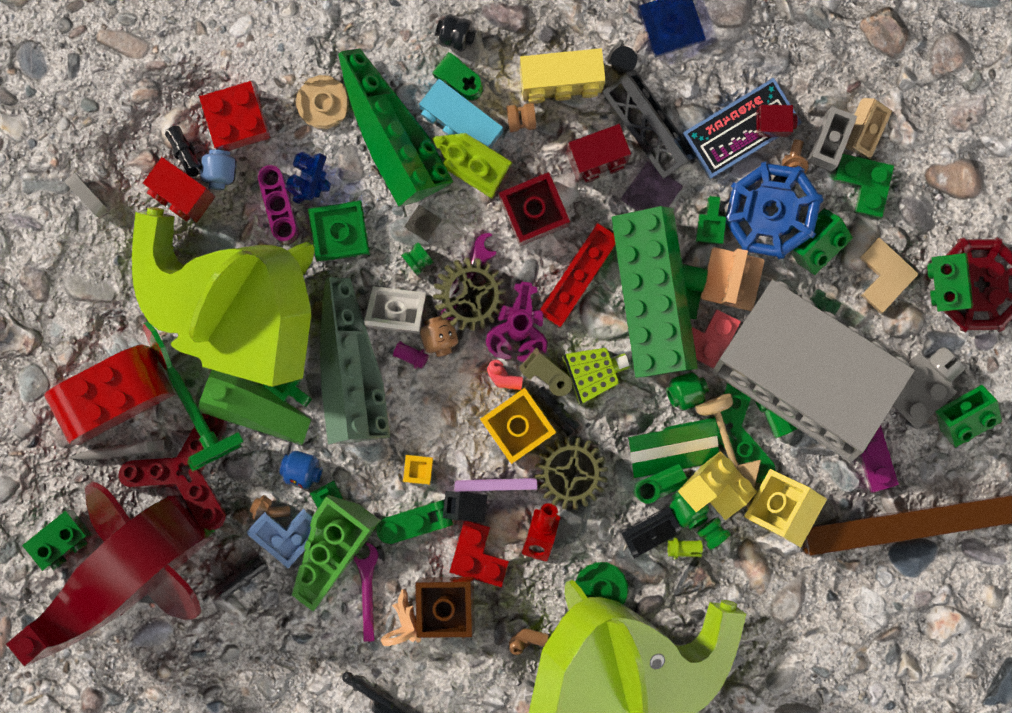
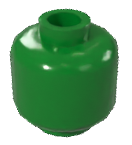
[666,371,709,411]
[669,490,710,530]

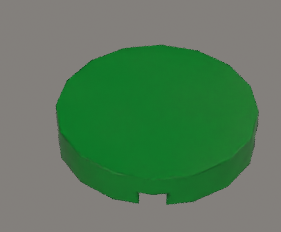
[575,562,628,605]

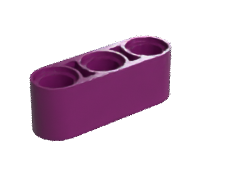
[258,165,299,245]

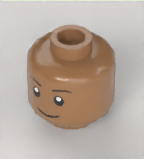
[420,316,459,357]

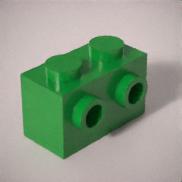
[790,208,853,275]
[927,253,973,312]
[935,385,1002,448]
[22,510,92,571]

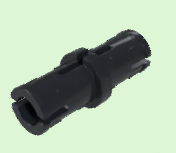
[165,125,202,177]
[532,385,580,436]
[214,554,269,600]

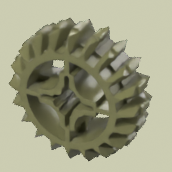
[433,257,506,331]
[535,436,608,510]

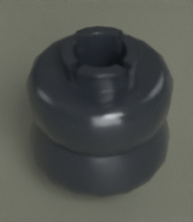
[435,14,476,52]

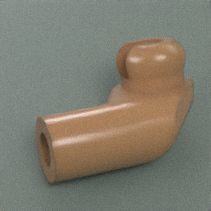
[509,629,549,655]

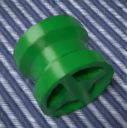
[401,242,434,276]
[696,516,731,550]

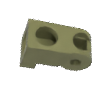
[519,347,572,396]

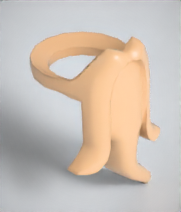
[381,589,421,646]

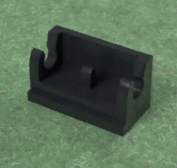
[620,507,682,559]

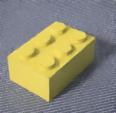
[519,48,605,104]

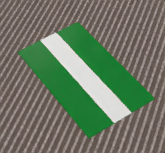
[628,420,719,478]

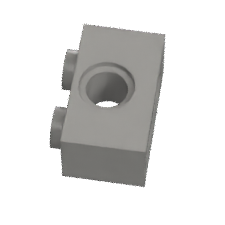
[807,106,857,172]

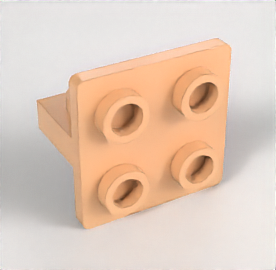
[700,247,764,311]

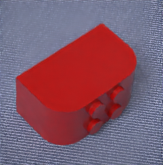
[44,344,176,445]

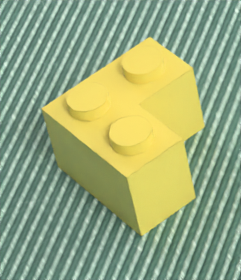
[678,451,757,520]

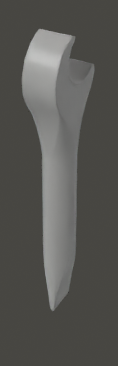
[67,440,165,460]

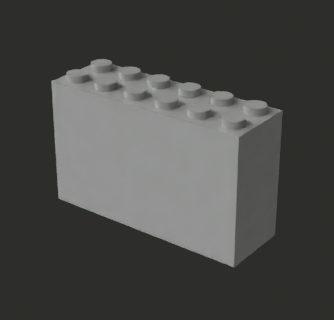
[712,279,915,463]

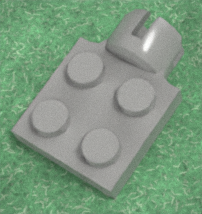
[893,347,965,429]

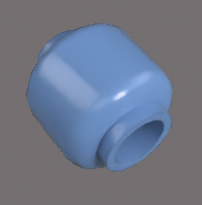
[200,150,237,190]

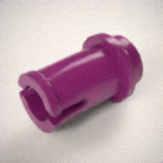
[393,341,429,370]

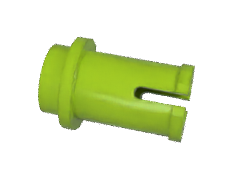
[667,538,703,559]

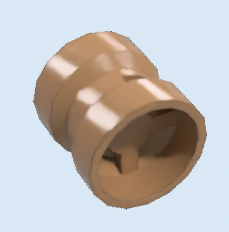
[507,103,536,133]

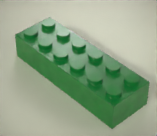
[611,206,698,378]

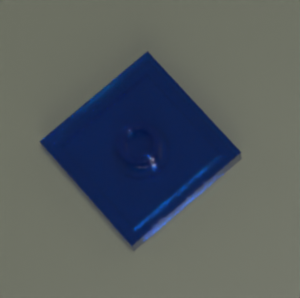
[638,0,706,58]

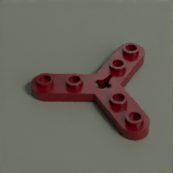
[118,413,227,530]

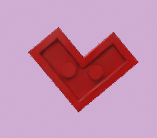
[449,521,509,588]

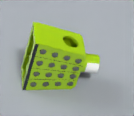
[562,348,630,405]

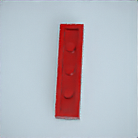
[539,223,616,328]

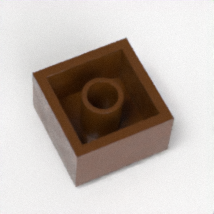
[415,577,475,638]

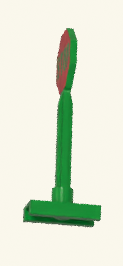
[143,321,244,472]

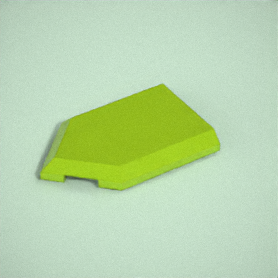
[433,133,512,199]

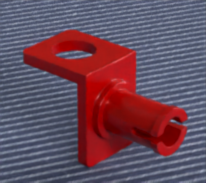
[522,503,560,562]

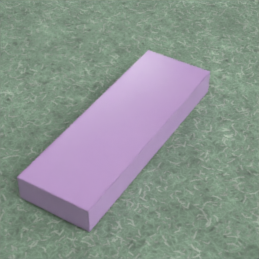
[455,478,537,491]

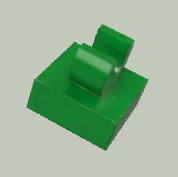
[310,480,345,509]

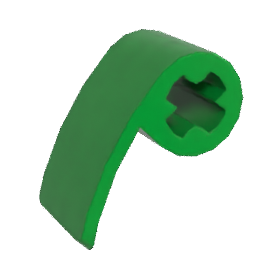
[682,263,708,320]

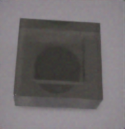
[404,205,442,242]

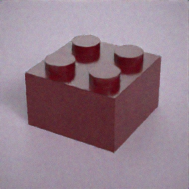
[566,123,631,183]
[499,172,570,247]

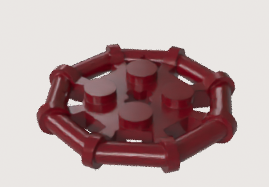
[935,237,1012,333]

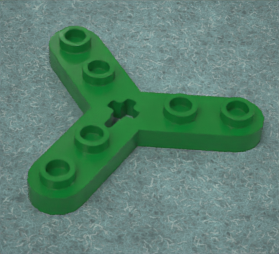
[662,382,776,484]

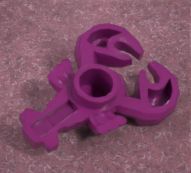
[486,281,548,362]

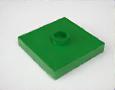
[308,200,370,263]

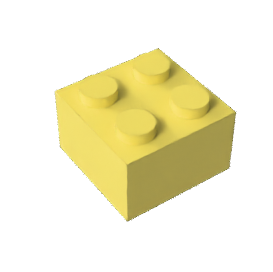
[744,469,827,548]

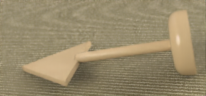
[695,394,761,508]

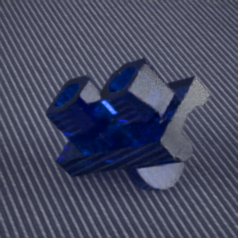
[285,152,331,204]

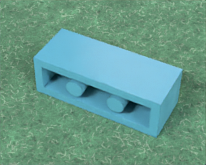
[419,79,503,149]

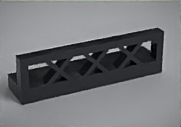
[602,70,696,179]

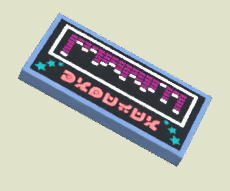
[682,78,802,179]

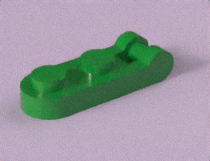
[376,499,454,544]

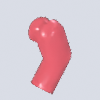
[487,360,523,390]

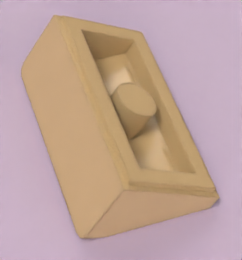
[845,98,892,159]

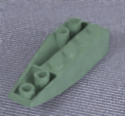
[320,277,390,444]

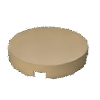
[296,75,350,129]

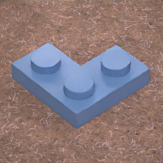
[247,508,313,568]

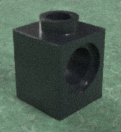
[443,491,488,522]

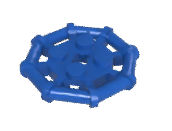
[725,161,823,259]

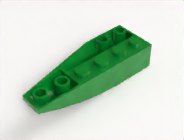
[338,48,453,207]

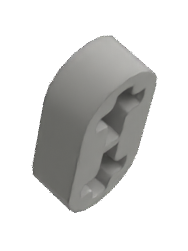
[65,172,110,219]

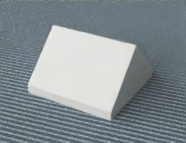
[365,286,426,334]

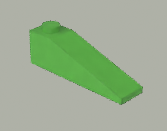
[199,370,311,446]
[292,495,381,612]

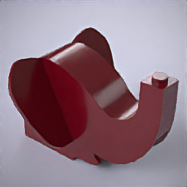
[6,482,216,667]

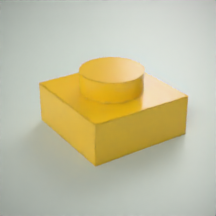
[403,455,433,485]

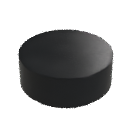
[610,46,637,75]

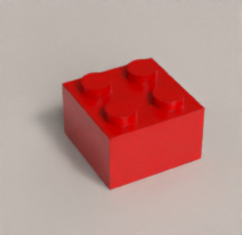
[199,81,271,151]
[143,157,216,222]

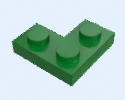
[834,154,894,219]

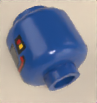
[280,451,322,489]

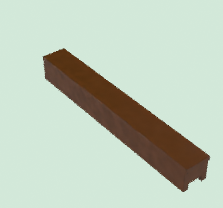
[803,494,1012,556]

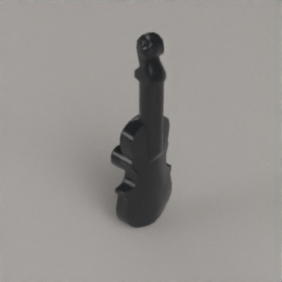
[342,672,420,713]

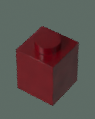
[756,105,798,137]

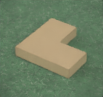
[859,237,918,314]

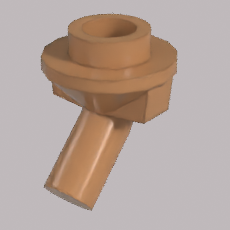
[782,139,809,173]
[250,495,290,520]

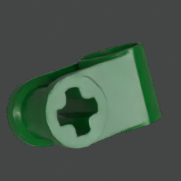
[432,52,483,101]

